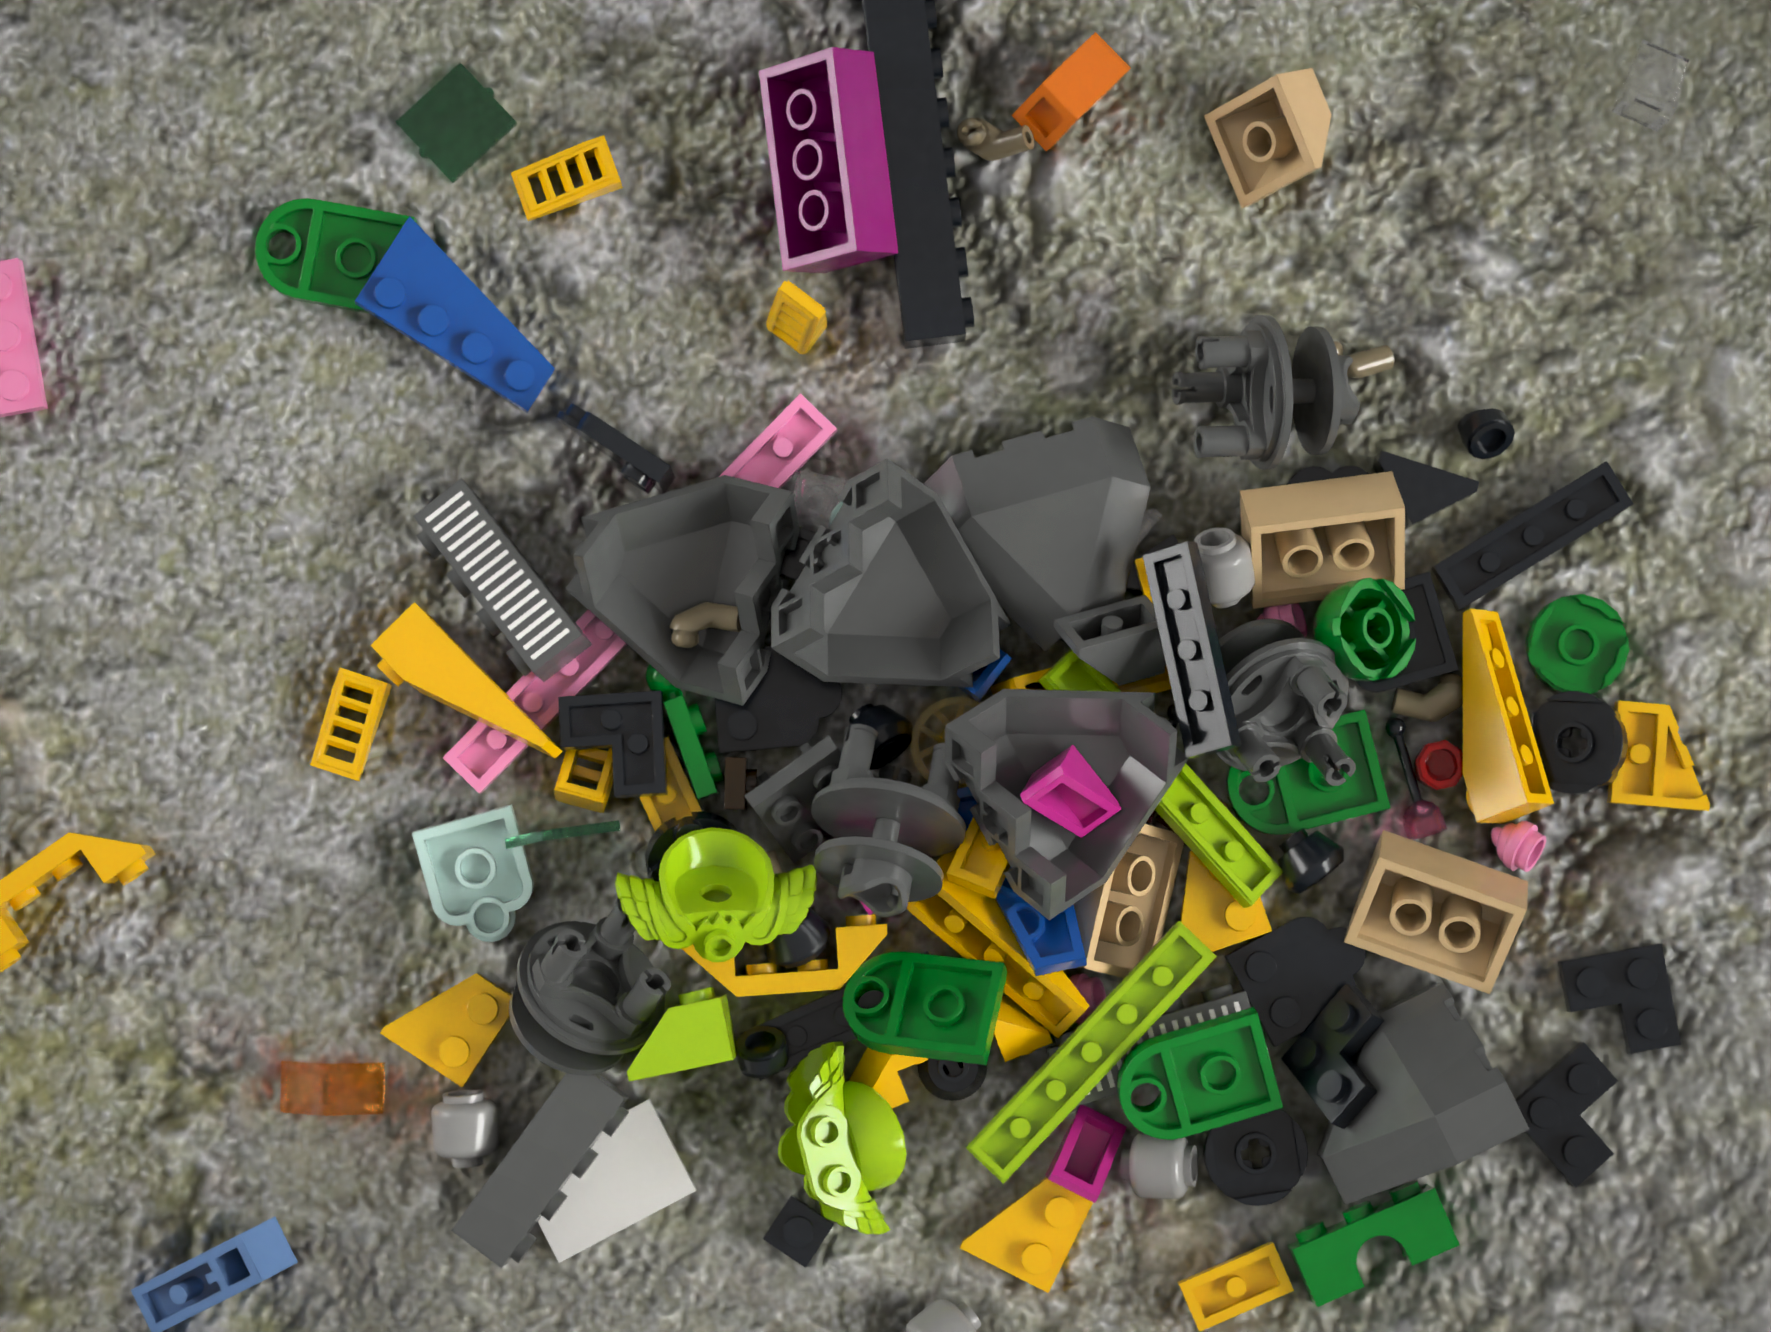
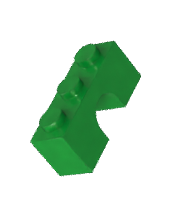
[1287,1180,1460,1307]

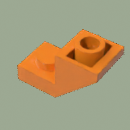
[1011,32,1131,152]

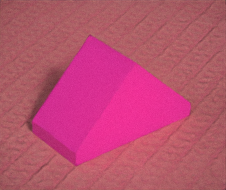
[1020,744,1121,838]
[1045,1105,1127,1203]

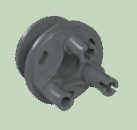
[1172,315,1360,470]
[1216,619,1356,786]
[811,724,966,917]
[509,899,671,1075]

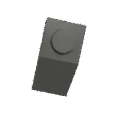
[1054,595,1166,686]

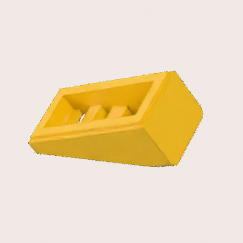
[511,135,623,222]
[766,280,827,355]
[310,667,392,782]
[554,748,614,813]

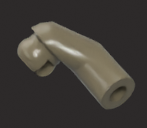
[957,118,1034,161]
[1334,341,1394,379]
[669,602,742,648]
[1391,673,1463,722]

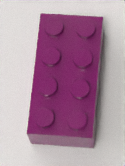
[759,47,898,274]

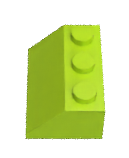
[627,987,737,1082]

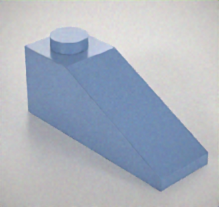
[131,1216,298,1332]

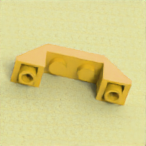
[0,832,156,973]
[682,914,888,997]
[849,996,1053,1109]

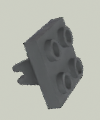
[745,736,841,863]

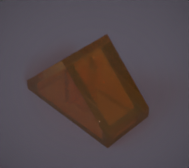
[280,1060,385,1116]

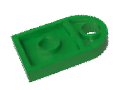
[255,198,417,314]
[1226,709,1391,835]
[843,951,1008,1065]
[1117,1007,1284,1140]

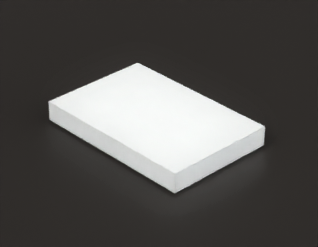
[538,1099,697,1263]

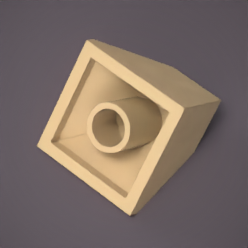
[1204,68,1332,208]

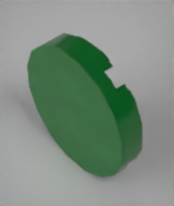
[1525,594,1629,694]

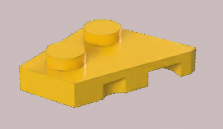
[1607,700,1710,811]
[1180,850,1272,952]
[380,973,511,1087]
[959,1177,1093,1293]

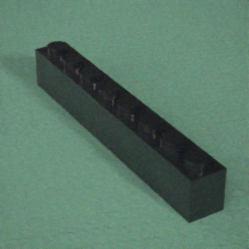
[862,0,975,349]

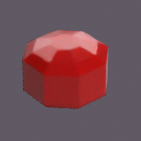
[1413,740,1463,791]

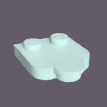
[412,804,534,942]

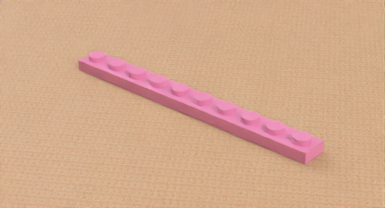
[443,393,837,794]

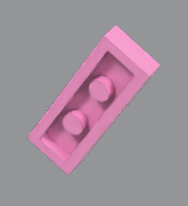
[0,258,48,418]

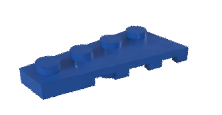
[355,216,555,413]
[957,787,1087,976]

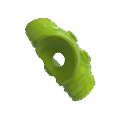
[615,827,817,962]
[778,1041,907,1235]

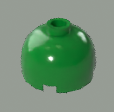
[1313,578,1416,682]

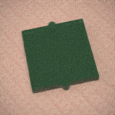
[396,63,517,183]
[505,820,620,849]

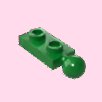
[645,664,724,800]

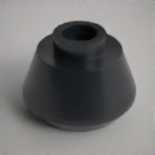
[849,704,913,770]
[1277,828,1344,894]
[764,907,830,968]
[918,1058,987,1101]

